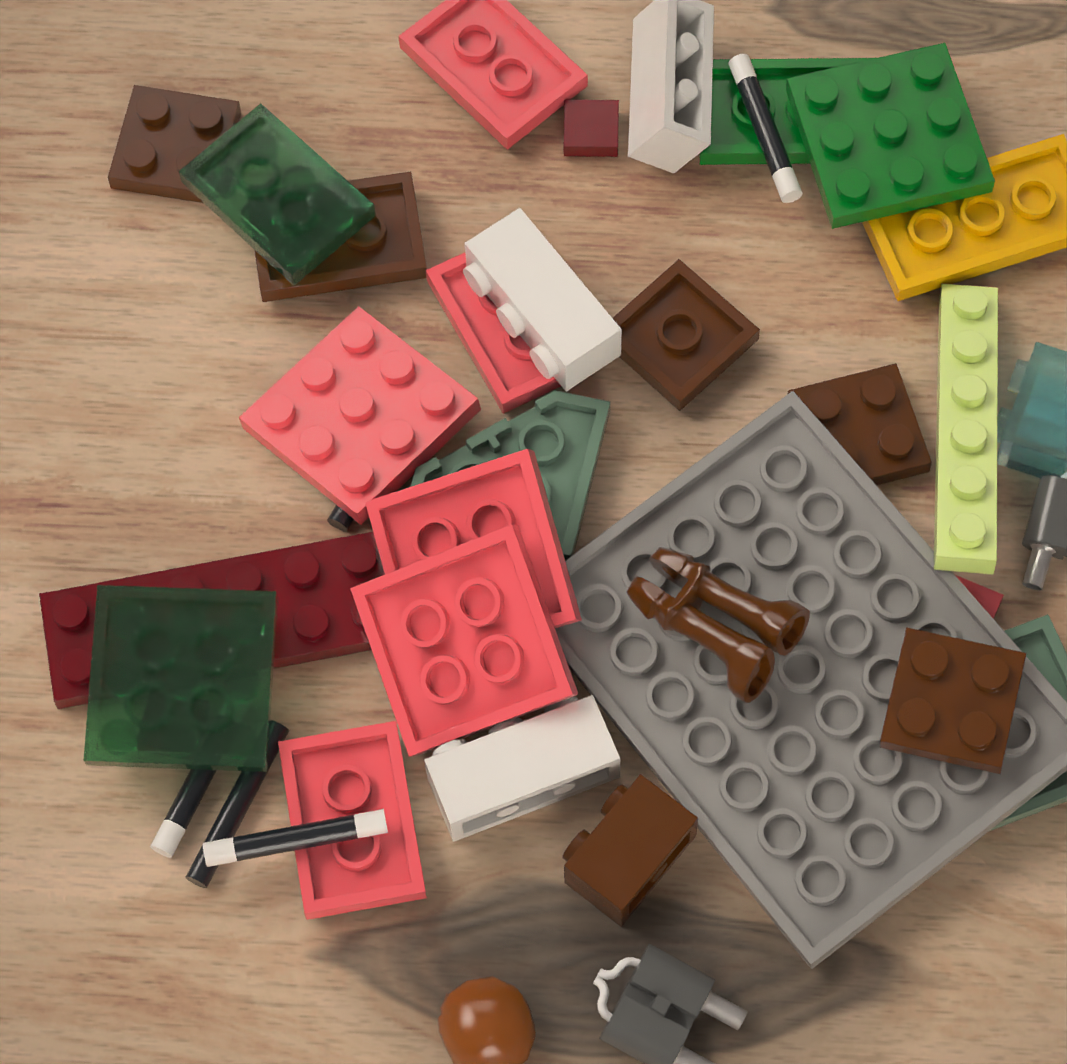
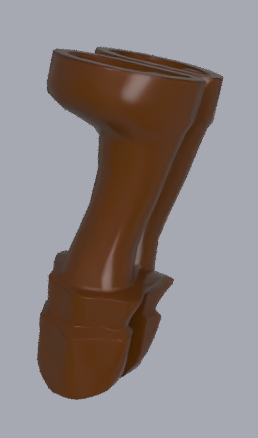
[626,547,810,703]

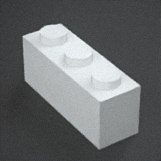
[628,0,714,173]
[463,208,622,392]
[424,695,620,842]

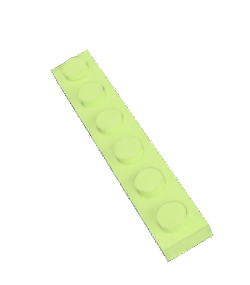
[934,284,998,575]

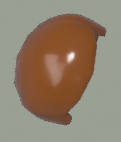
[438,976,536,1064]

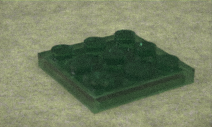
[83,585,278,772]

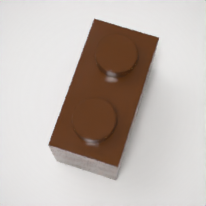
[562,774,698,927]

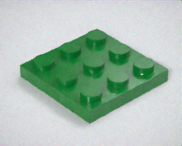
[786,43,995,229]

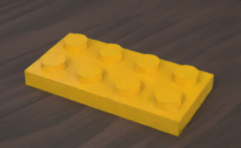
[862,134,1067,302]

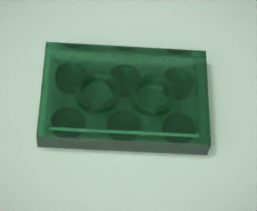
[179,103,376,286]

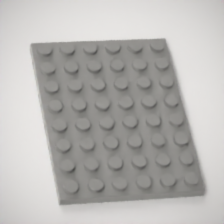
[555,391,1067,970]

